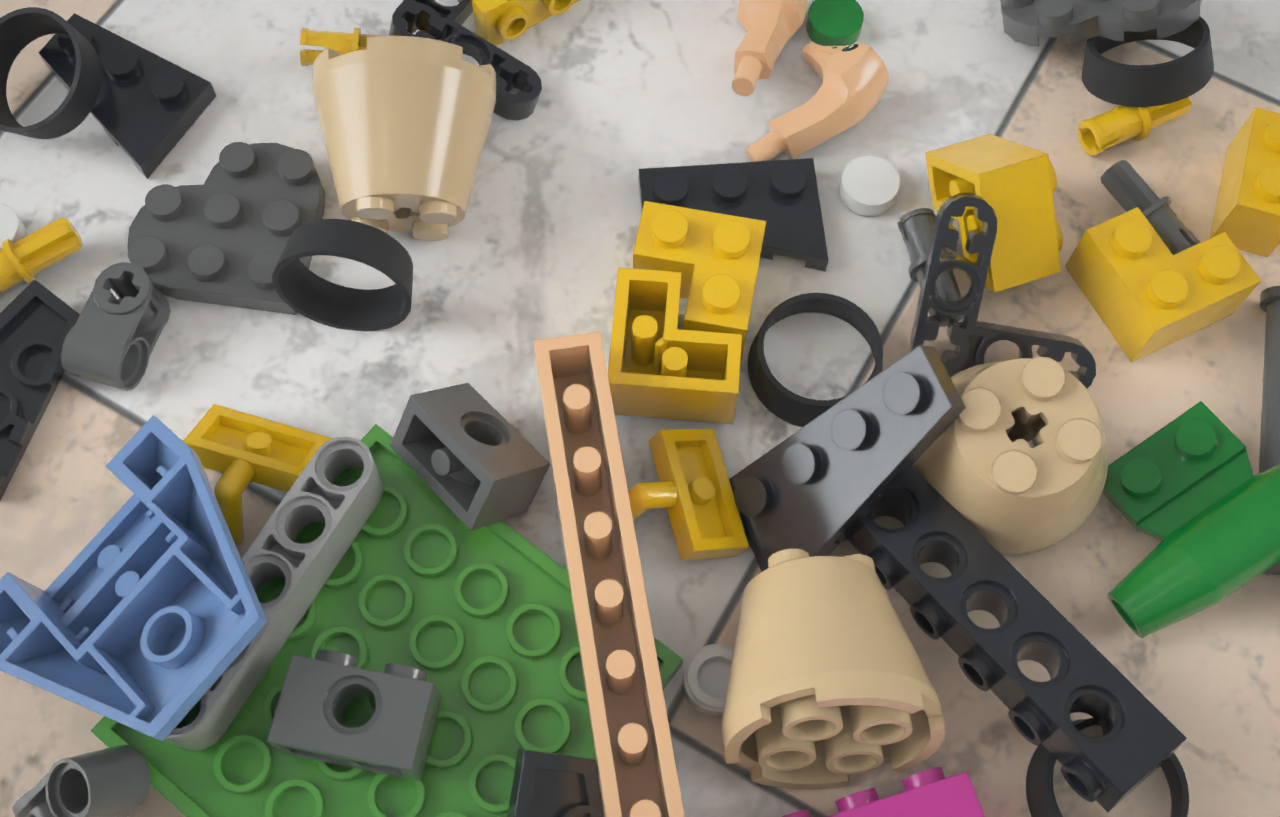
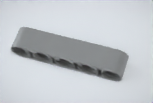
[165,437,384,751]

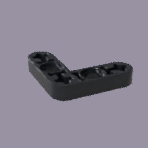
[389,0,542,121]
[911,193,1096,389]

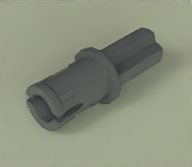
[1100,160,1201,255]
[897,208,964,327]

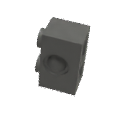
[390,383,550,531]
[267,650,442,781]

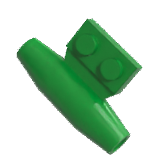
[1102,401,1280,638]

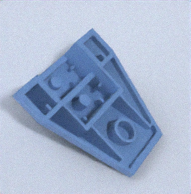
[0,415,267,742]

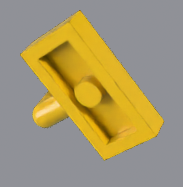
[183,404,333,546]
[628,429,749,561]

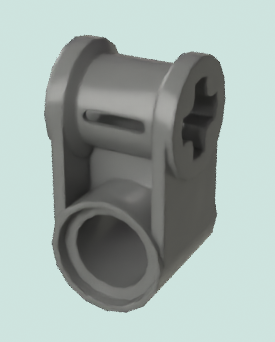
[61,262,171,391]
[12,745,150,817]

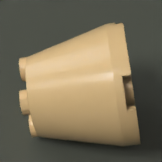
[312,36,496,241]
[912,357,1108,556]
[721,548,946,789]

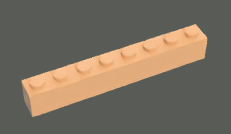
[534,331,685,817]

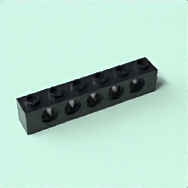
[838,466,1187,813]

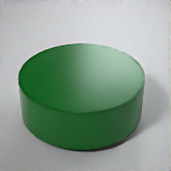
[806,0,864,46]

